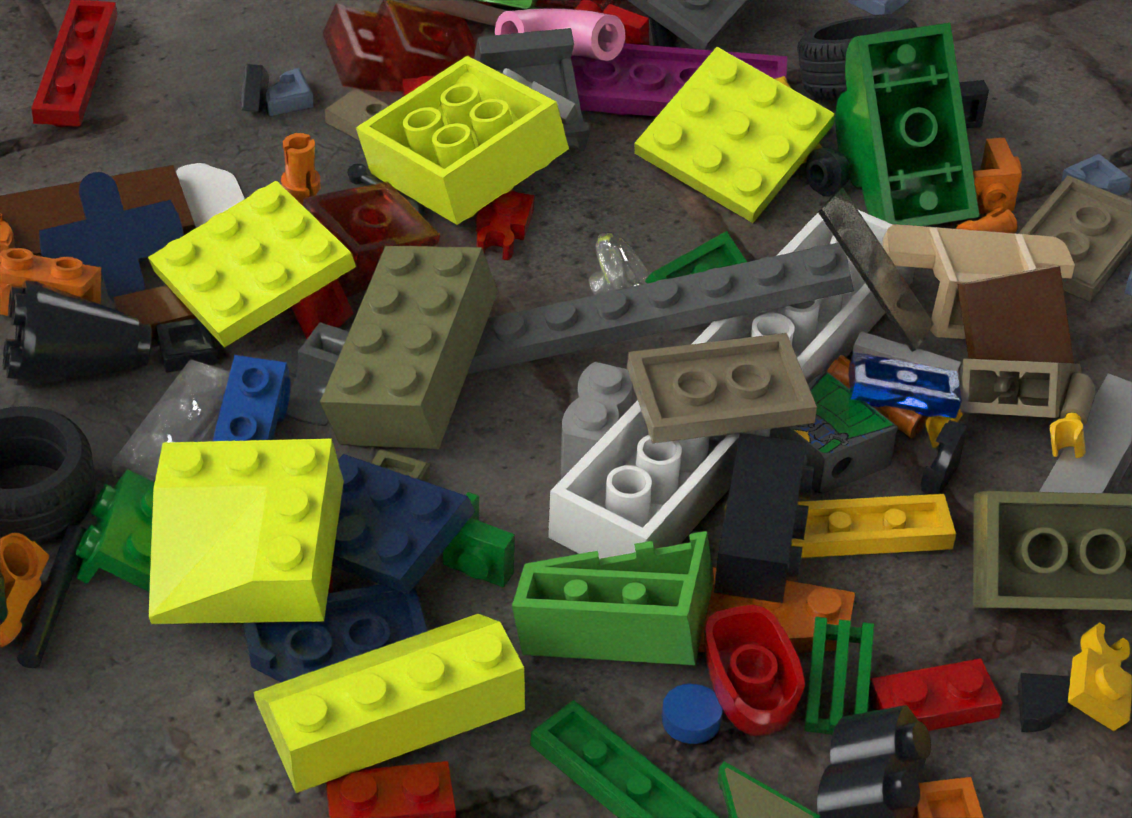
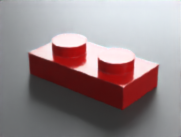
[869,658,1003,731]
[326,761,456,818]

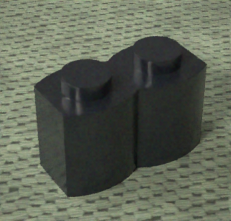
[817,705,931,818]

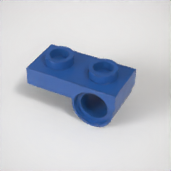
[212,355,291,441]

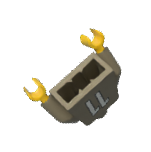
[925,359,1096,458]

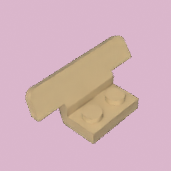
[882,224,1075,339]

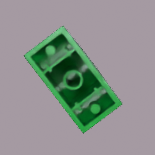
[835,23,980,226]

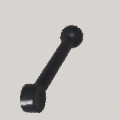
[347,164,425,218]

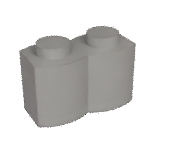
[560,362,633,478]

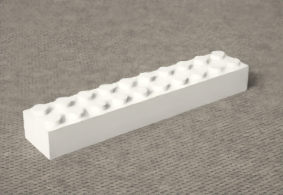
[548,198,915,559]

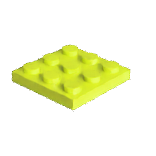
[634,47,835,223]
[148,181,356,348]

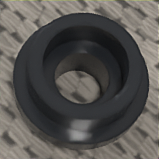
[805,147,850,196]

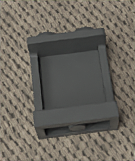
[474,28,590,158]

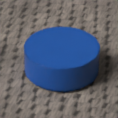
[662,684,723,744]

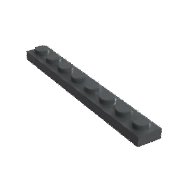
[467,241,854,374]

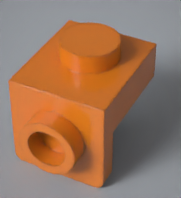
[973,138,1022,214]

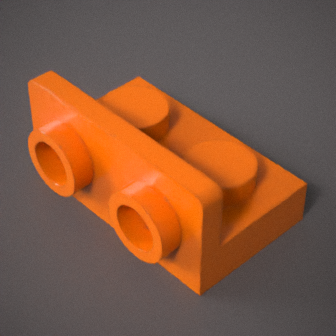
[0,248,101,316]

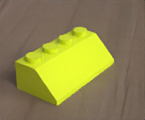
[254,614,525,793]

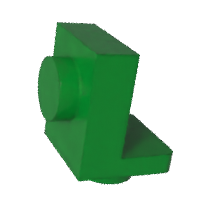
[443,492,515,588]

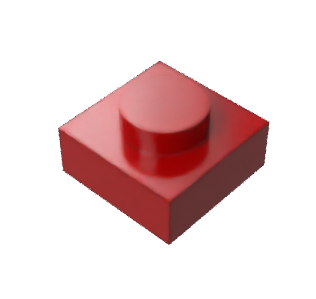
[291,278,354,339]

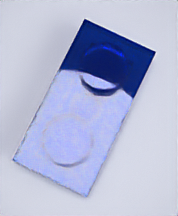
[848,352,962,419]

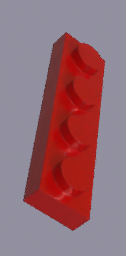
[31,0,117,127]

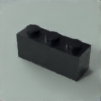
[714,433,815,603]

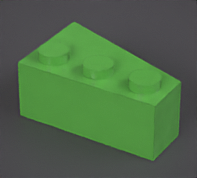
[512,531,714,665]

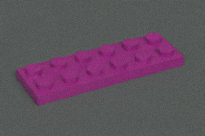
[571,43,787,116]

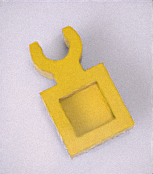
[1068,622,1132,732]

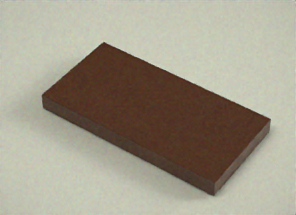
[0,165,195,257]

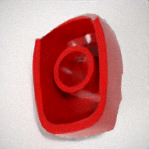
[704,605,805,736]

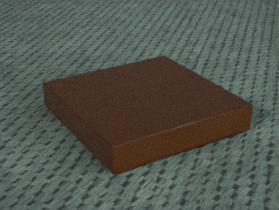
[957,266,1074,364]

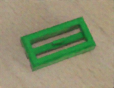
[804,617,874,735]

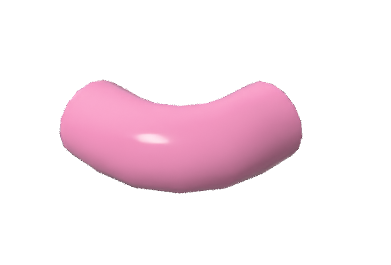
[495,9,625,61]

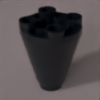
[2,280,151,386]

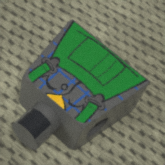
[770,371,898,493]

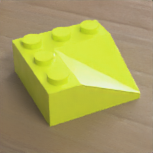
[356,56,569,225]
[149,439,344,624]

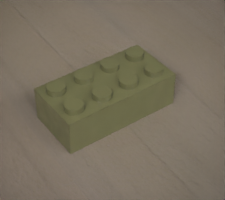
[320,246,498,449]
[973,491,1132,611]

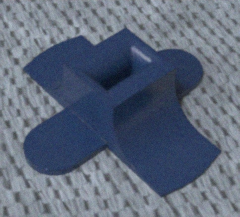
[39,172,184,303]

